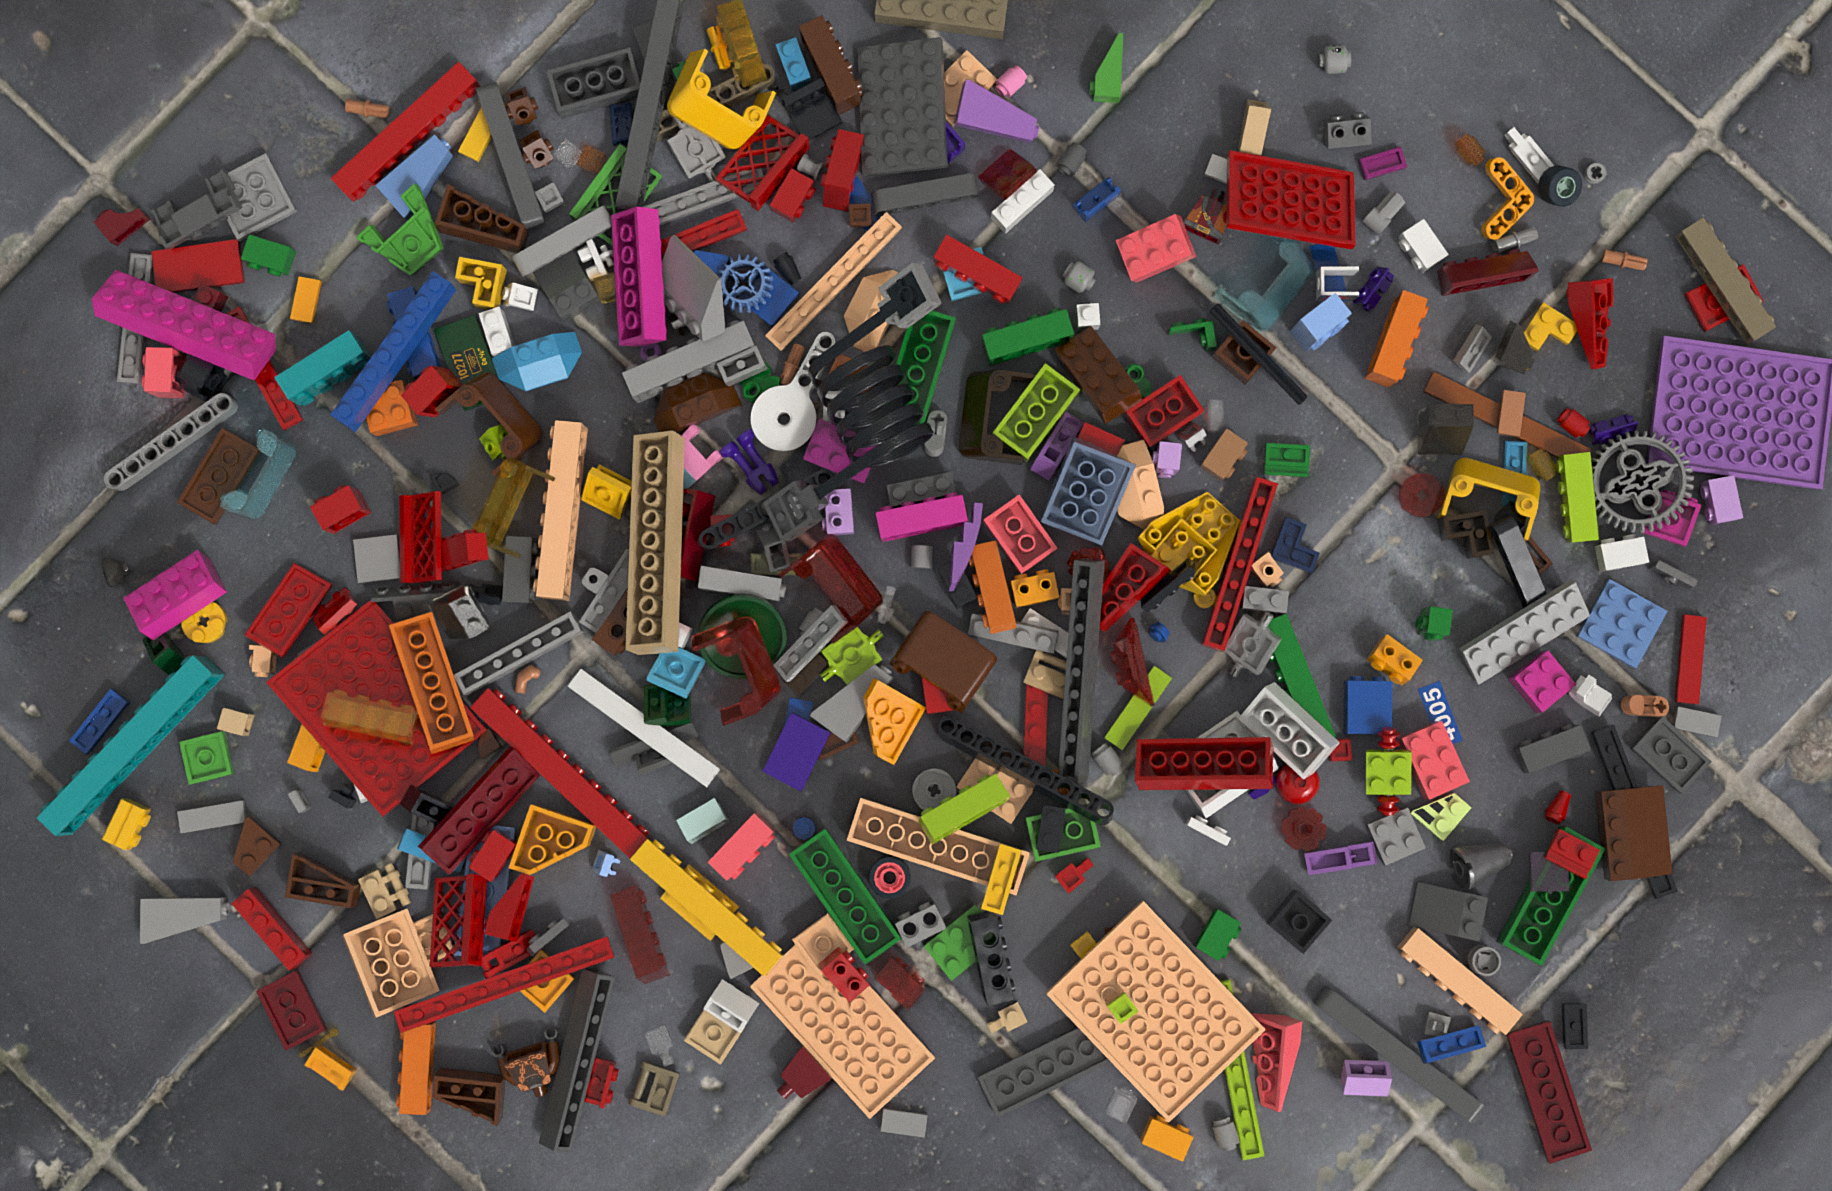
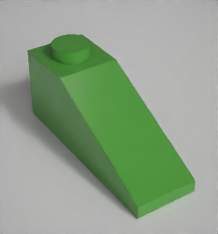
[1089,33,1123,103]

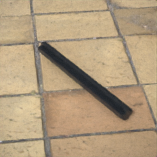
[1209,303,1307,405]

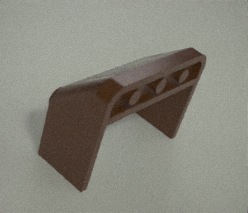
[435,372,543,477]

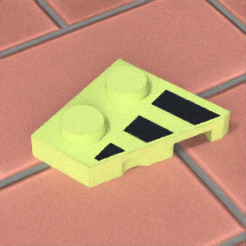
[1410,793,1472,841]

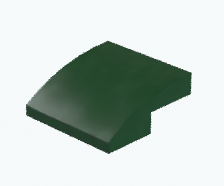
[644,684,691,726]

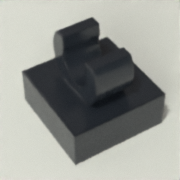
[328,783,357,809]

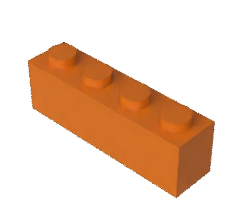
[969,540,1016,634]
[396,1022,436,1115]

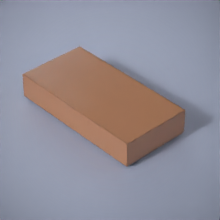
[1496,390,1526,437]

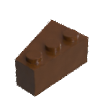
[285,852,361,908]
[432,1068,506,1126]

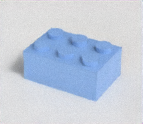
[1290,293,1352,352]

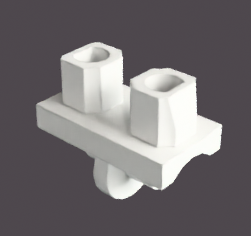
[577,239,614,281]

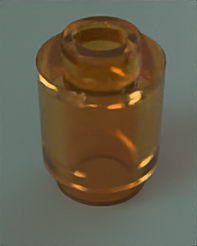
[1454,133,1486,166]

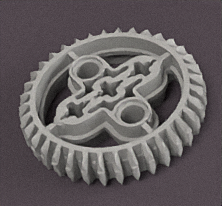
[1591,430,1694,533]

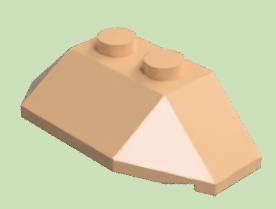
[844,270,898,352]
[1117,440,1164,530]

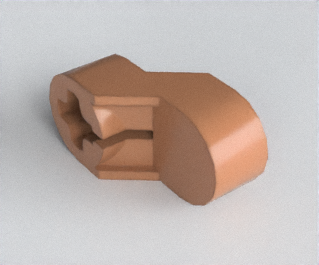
[1621,695,1669,717]

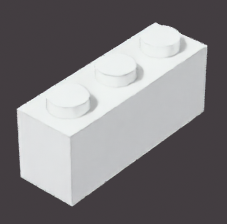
[991,169,1055,234]

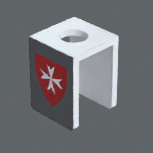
[1316,267,1359,301]

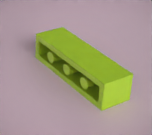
[1556,452,1599,543]
[918,774,1010,845]

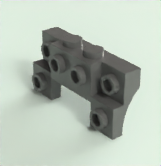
[151,169,242,249]

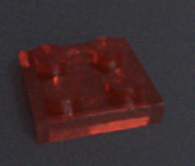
[978,149,1037,200]

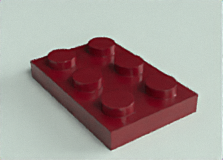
[256,970,327,1051]

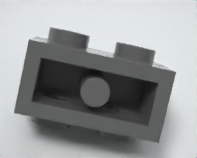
[1323,112,1372,149]

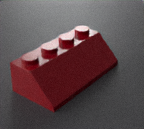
[1437,249,1539,296]
[680,488,716,581]

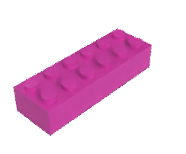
[611,207,667,347]

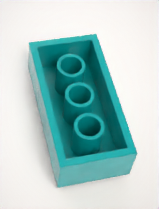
[274,330,372,406]

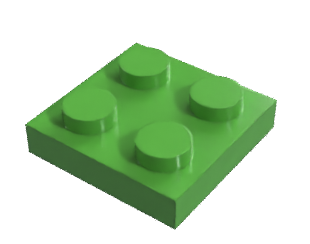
[179,731,234,785]

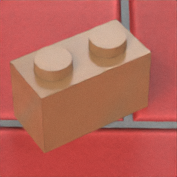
[1199,428,1248,481]

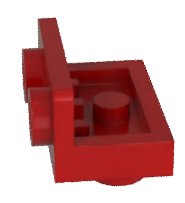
[584,1057,619,1109]

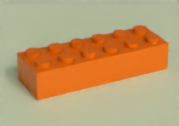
[389,612,474,754]

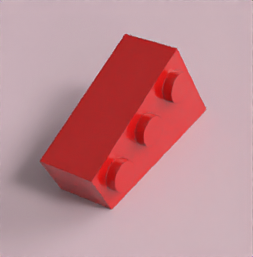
[820,129,864,212]

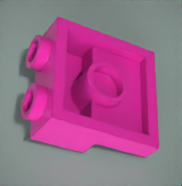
[1643,490,1701,547]

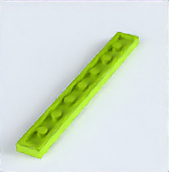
[1220,979,1264,1160]

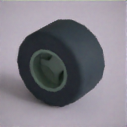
[1538,165,1582,207]

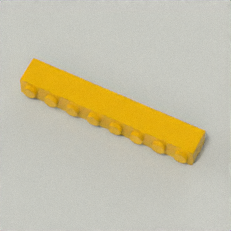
[630,839,784,976]

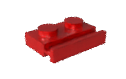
[1544,829,1600,879]

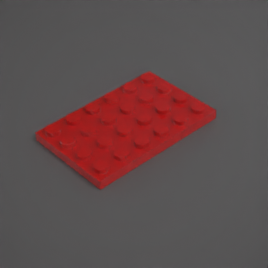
[1226,150,1356,250]

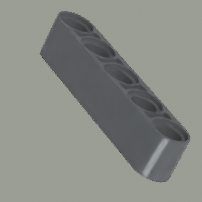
[871,173,979,216]

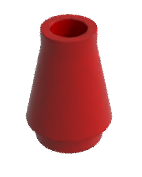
[1544,790,1572,825]

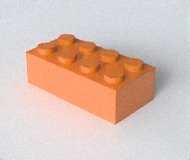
[1364,290,1429,388]

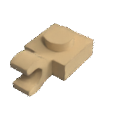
[987,1001,1027,1033]

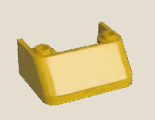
[667,49,776,150]
[1437,458,1540,542]

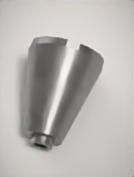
[1447,843,1513,890]

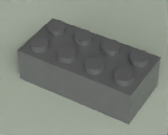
[547,48,641,119]

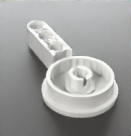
[751,332,836,451]

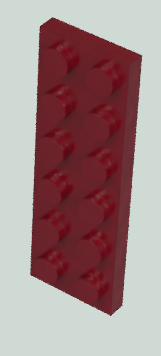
[418,747,541,875]
[1506,1020,1592,1164]

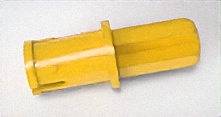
[706,26,731,70]

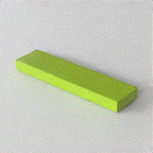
[1104,666,1172,750]

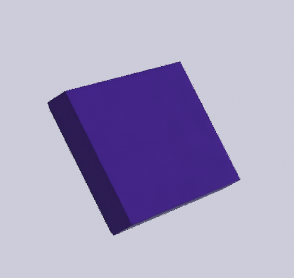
[762,712,831,791]

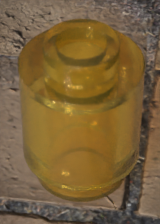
[1527,448,1557,482]

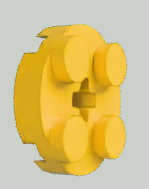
[181,602,227,643]

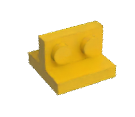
[581,464,632,520]

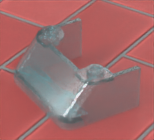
[1213,235,1314,332]

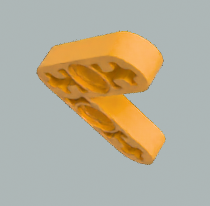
[1481,157,1534,240]

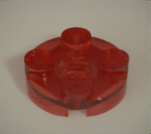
[1399,473,1445,517]

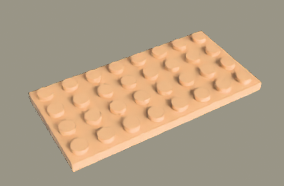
[750,944,935,1119]

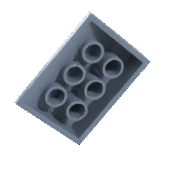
[1040,436,1136,545]

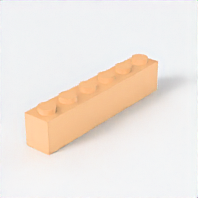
[1397,927,1523,1035]

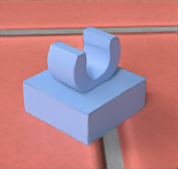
[592,849,620,877]

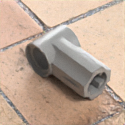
[1362,191,1406,236]

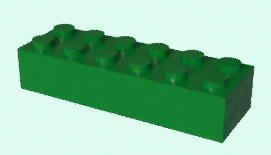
[884,311,956,429]
[1496,826,1605,966]
[789,828,902,964]

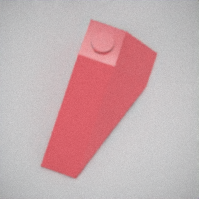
[1251,1013,1302,1112]

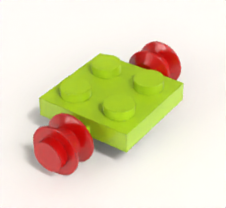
[1365,727,1412,816]

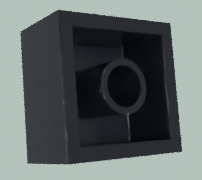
[1266,889,1332,954]

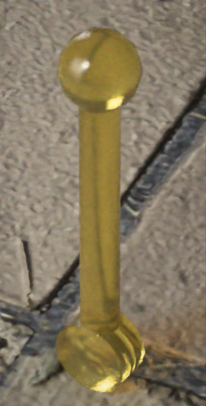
[298,1028,339,1059]

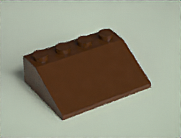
[1595,785,1673,881]

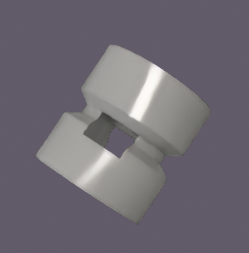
[1465,944,1501,976]

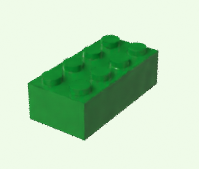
[981,308,1074,367]

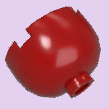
[1275,763,1320,804]

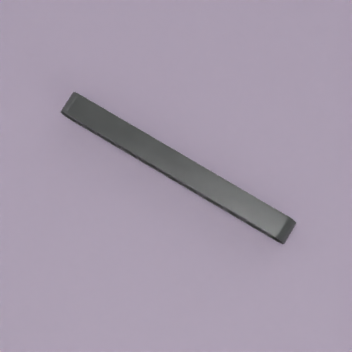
[616,0,686,211]

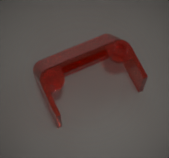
[778,534,883,643]
[691,616,781,726]

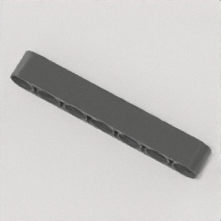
[476,82,545,229]

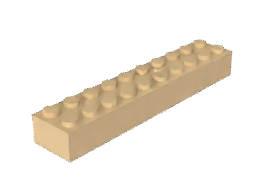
[625,431,685,655]

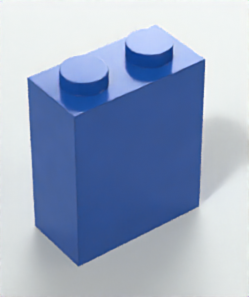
[1344,676,1392,734]

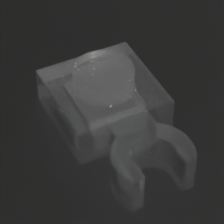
[876,586,896,624]

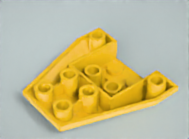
[1138,492,1240,596]

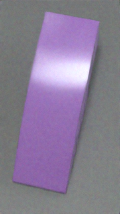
[1304,841,1378,875]

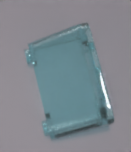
[218,426,297,520]

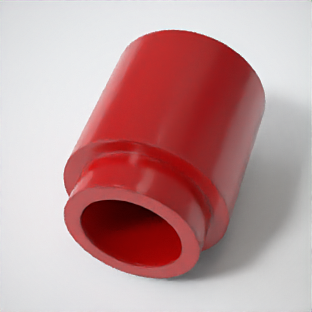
[1556,407,1591,438]

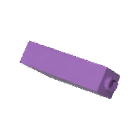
[954,79,1039,143]

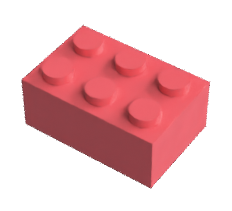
[1116,214,1197,283]
[983,495,1058,575]
[1396,721,1470,800]
[708,812,776,881]

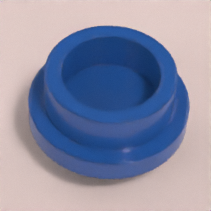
[1149,622,1170,643]
[793,817,815,840]

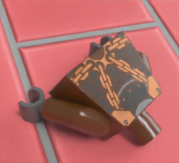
[491,1027,560,1097]

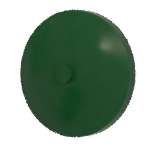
[698,593,787,679]

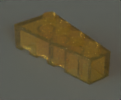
[716,0,768,87]

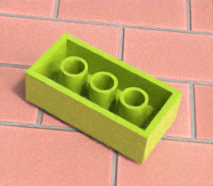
[992,363,1080,462]

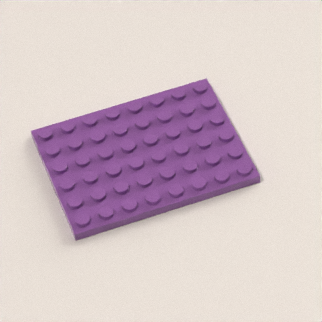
[1646,336,1832,490]

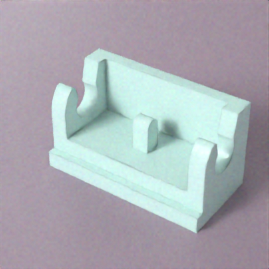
[676,798,730,844]

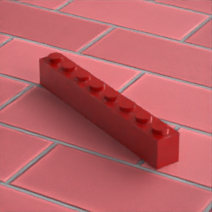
[330,62,480,202]
[1201,477,1278,652]

